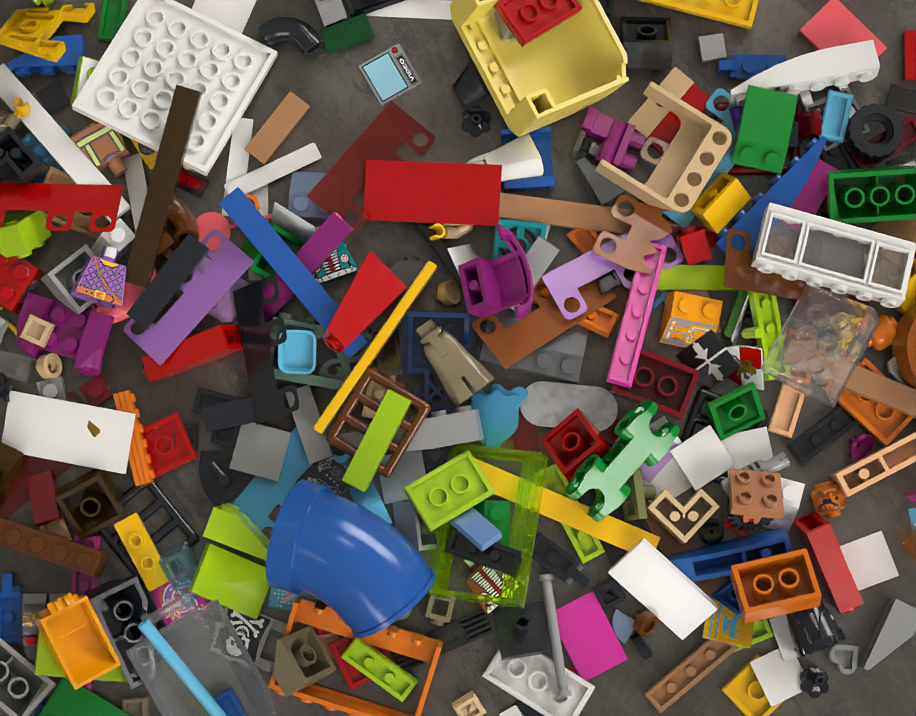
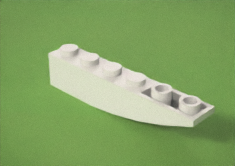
[729,40,880,105]

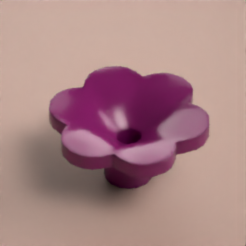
[848,433,874,460]

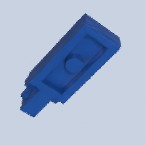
[717,54,786,81]
[0,572,23,644]

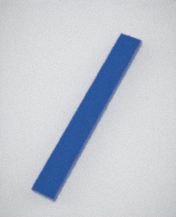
[219,187,368,359]

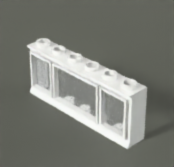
[751,203,916,308]

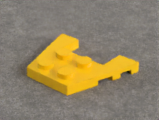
[0,3,96,62]

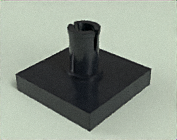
[492,601,552,661]

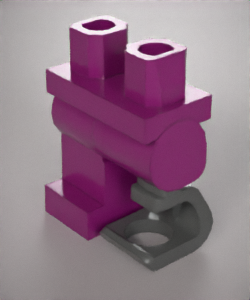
[571,106,646,172]

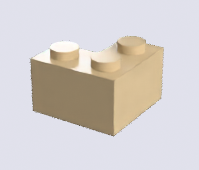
[646,489,720,544]

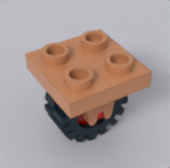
[727,468,784,531]

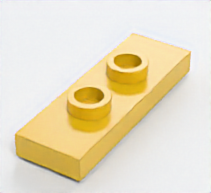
[114,513,173,592]

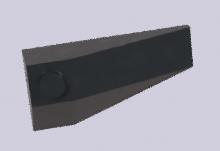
[85,575,155,689]

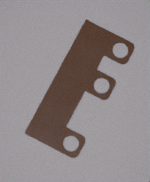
[724,229,848,308]

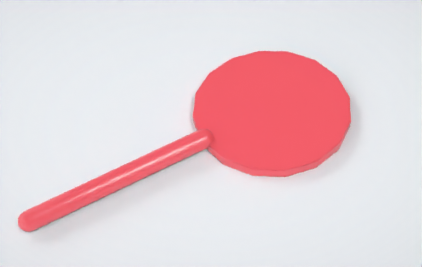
[196,212,272,251]

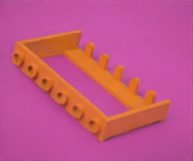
[268,596,443,716]

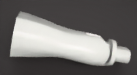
[467,133,544,182]

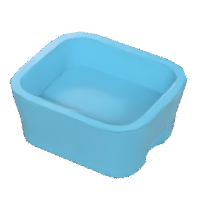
[278,330,316,374]

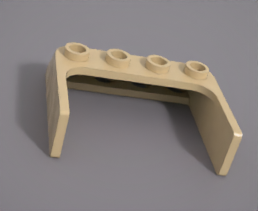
[595,81,732,213]

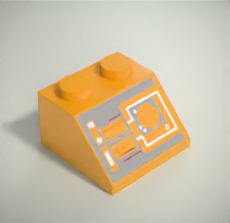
[658,291,723,348]

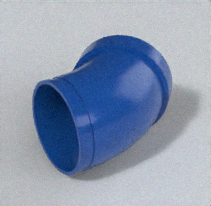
[266,479,436,638]

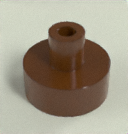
[632,610,659,637]

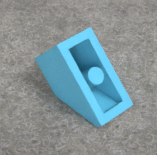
[349,480,393,524]

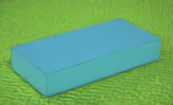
[817,90,854,145]

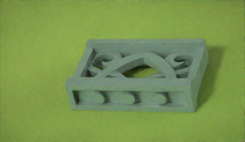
[270,312,374,392]

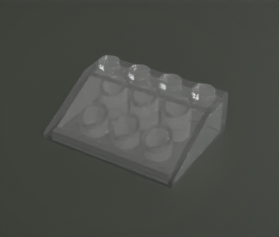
[760,284,881,408]

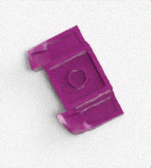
[17,292,114,376]

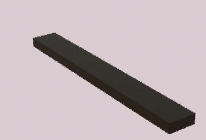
[125,85,202,288]

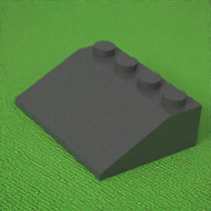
[479,303,589,384]

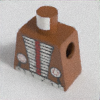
[462,560,523,615]

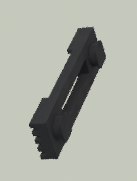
[390,609,493,671]

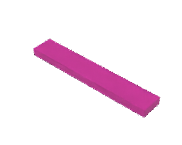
[606,241,668,388]

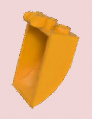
[34,592,121,690]

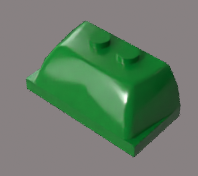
[827,165,916,224]

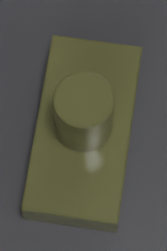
[622,468,656,521]

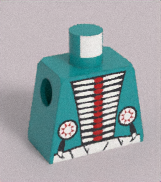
[312,226,358,286]

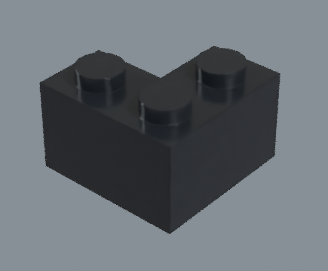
[0,126,50,183]

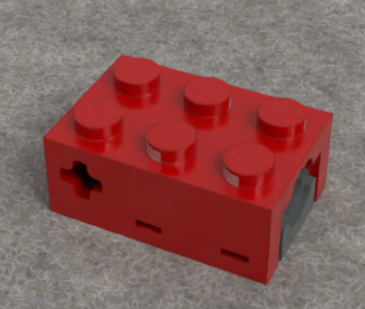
[0,254,45,315]

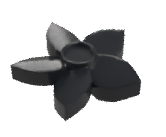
[0,372,13,402]

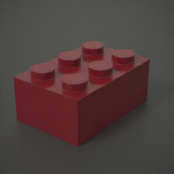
[609,348,701,420]

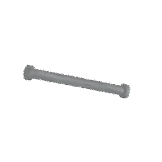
[538,574,572,698]

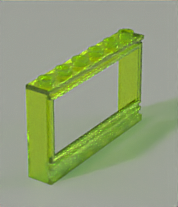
[429,444,548,609]

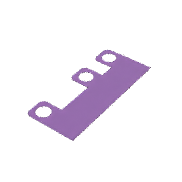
[124,229,254,365]

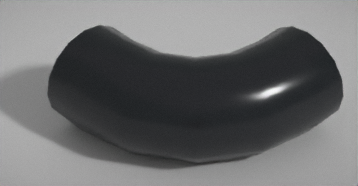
[257,17,324,56]

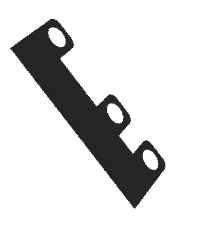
[233,276,299,425]

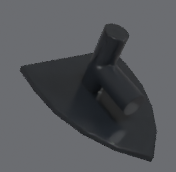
[199,450,255,507]

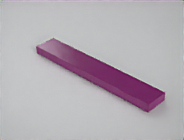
[236,212,354,324]

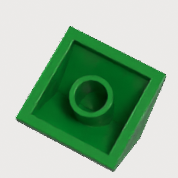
[703,381,766,441]

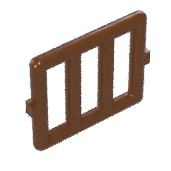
[326,368,431,478]

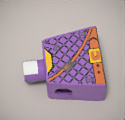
[70,246,126,310]

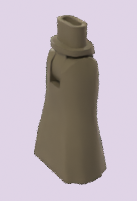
[415,318,495,408]

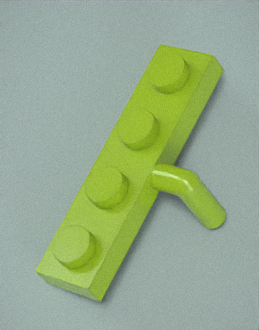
[741,291,791,381]

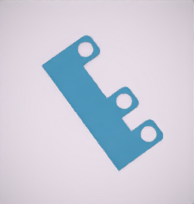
[233,423,349,531]

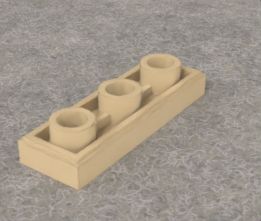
[627,67,694,139]

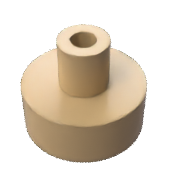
[434,280,461,306]
[36,353,62,379]

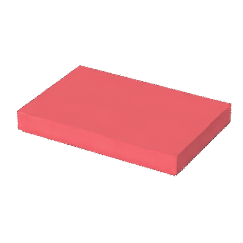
[799,0,887,83]

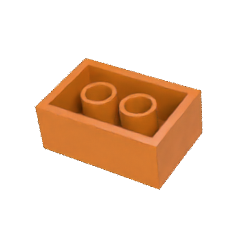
[730,548,822,624]

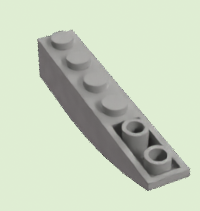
[338,405,484,451]

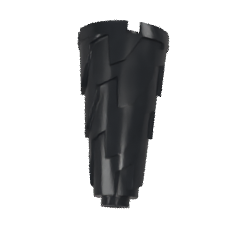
[786,600,846,659]

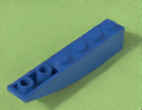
[715,136,827,256]
[665,528,792,582]

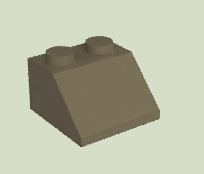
[273,626,336,697]

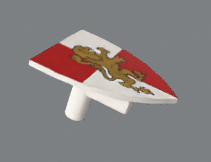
[725,345,764,390]

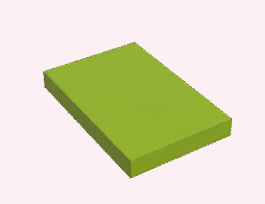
[403,449,495,533]
[188,543,270,619]

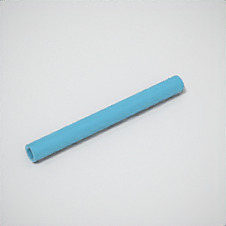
[138,618,227,716]

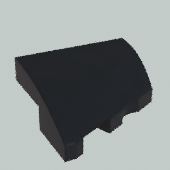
[452,60,490,108]

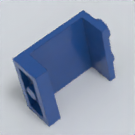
[501,126,555,193]

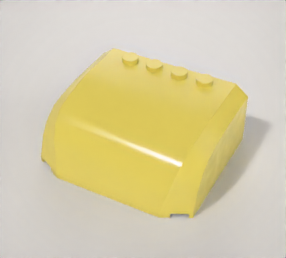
[450,0,629,137]

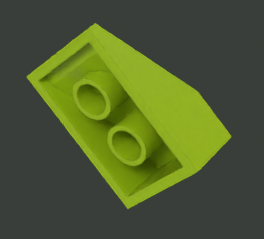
[203,502,270,561]

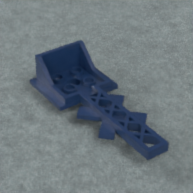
[400,310,477,474]

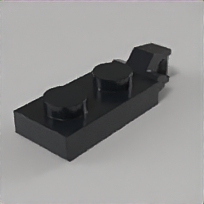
[524,532,590,588]

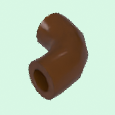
[168,194,199,246]

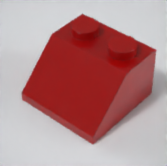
[540,408,612,480]

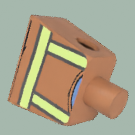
[71,121,130,177]

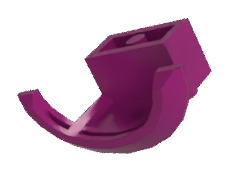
[458,224,534,320]

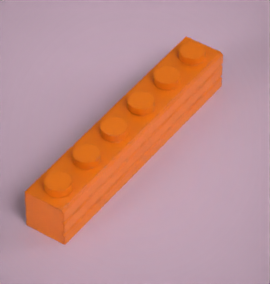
[113,390,155,486]

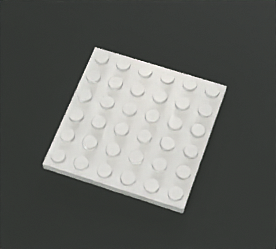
[72,0,278,176]

